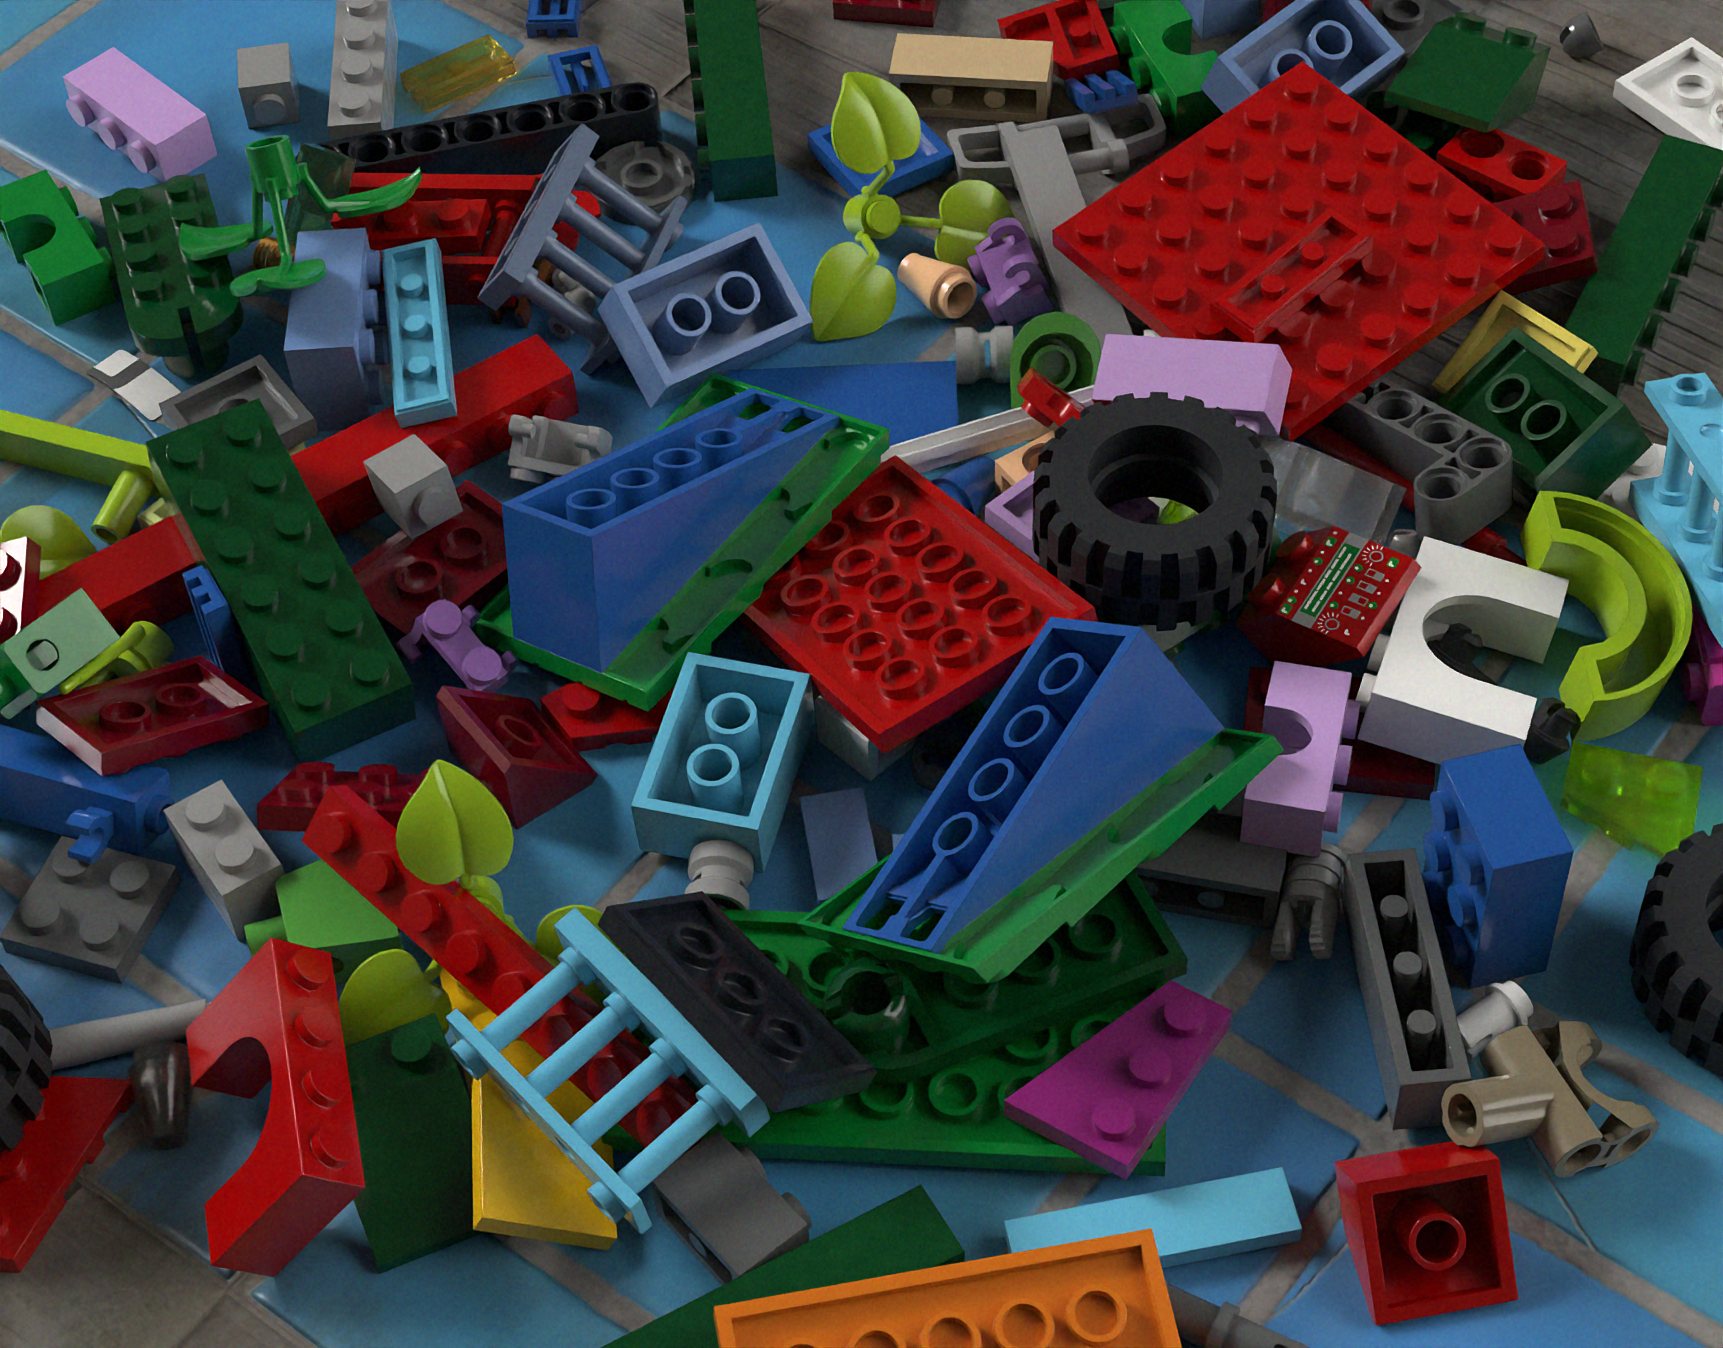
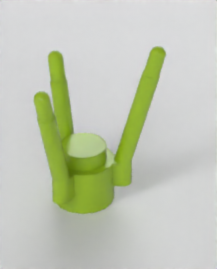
[58,621,174,695]

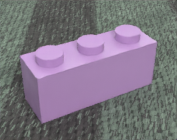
[63,47,217,183]
[1091,334,1292,438]

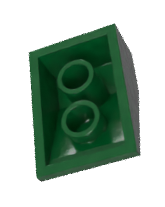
[1384,12,1551,133]
[1435,326,1653,505]
[345,1013,484,1274]

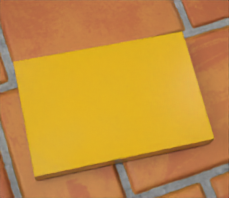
[471,1040,617,1251]

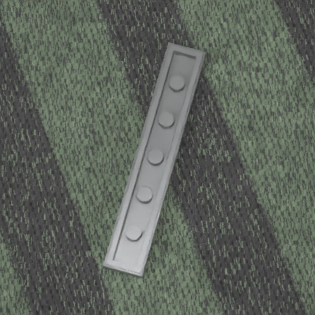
[1003,125,1133,354]

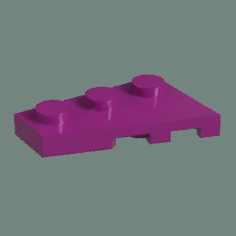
[1004,980,1232,1180]

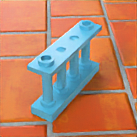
[1628,372,1723,649]
[446,908,770,1235]

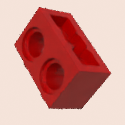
[1436,127,1568,204]

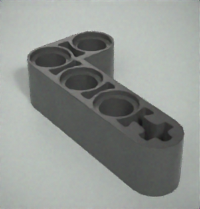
[1327,376,1513,546]

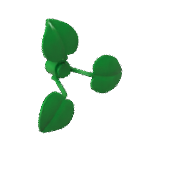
[179,135,422,297]

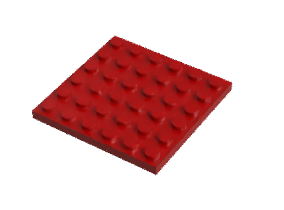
[1052,61,1545,444]

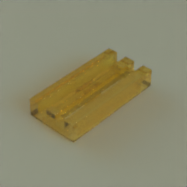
[400,34,516,114]

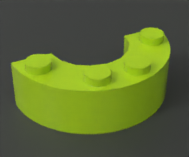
[1520,491,1693,743]

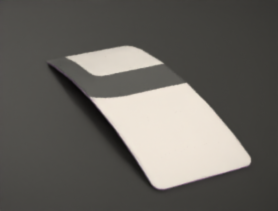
[87,350,181,421]

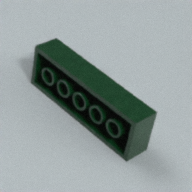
[145,398,416,764]

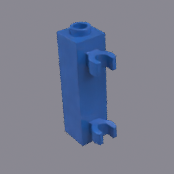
[0,725,175,864]

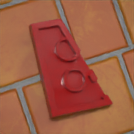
[0,1076,138,1273]

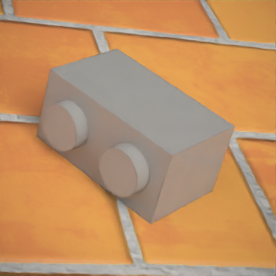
[163,779,284,941]

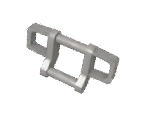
[947,94,1166,191]

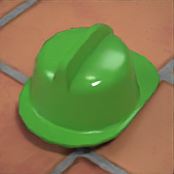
[1010,311,1101,442]

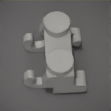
[507,414,613,485]

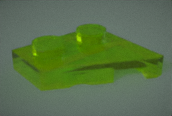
[1560,741,1703,859]

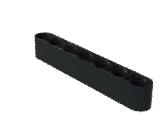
[295,82,663,216]

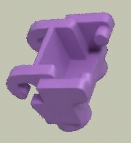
[967,218,1056,326]
[395,599,519,693]

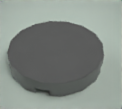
[591,141,696,226]

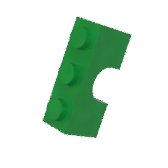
[1108,0,1223,139]
[0,169,117,326]

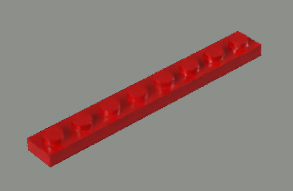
[301,785,705,1161]

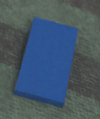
[728,361,958,446]

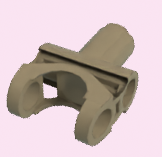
[1441,1021,1659,1178]

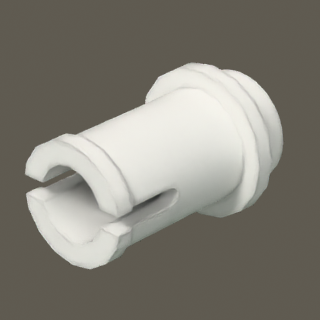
[1457,981,1533,1061]

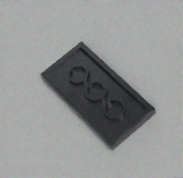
[597,891,877,1113]

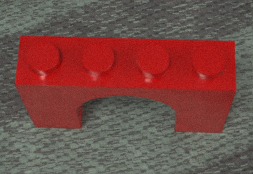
[186,938,366,1277]

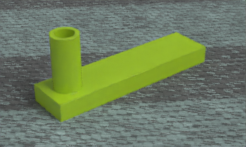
[0,409,162,545]

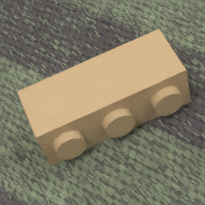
[889,33,1053,123]

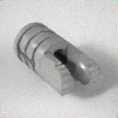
[1270,841,1347,961]

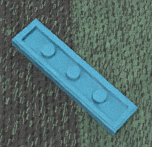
[381,238,457,428]
[1004,1167,1302,1268]

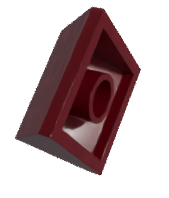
[436,686,598,829]

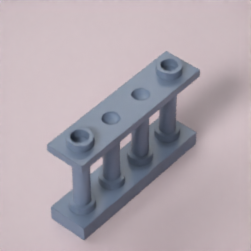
[477,123,688,376]

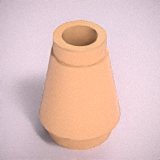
[897,253,977,319]

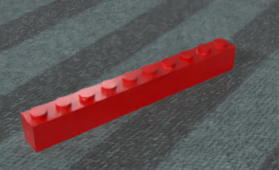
[36,334,579,637]

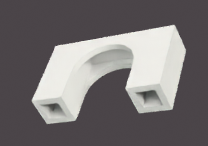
[1355,536,1569,765]

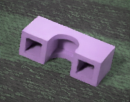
[1240,661,1361,858]

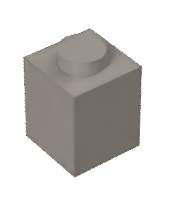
[237,42,300,129]
[363,434,463,539]

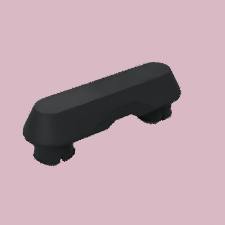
[1427,623,1578,764]

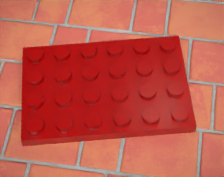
[737,455,1098,754]

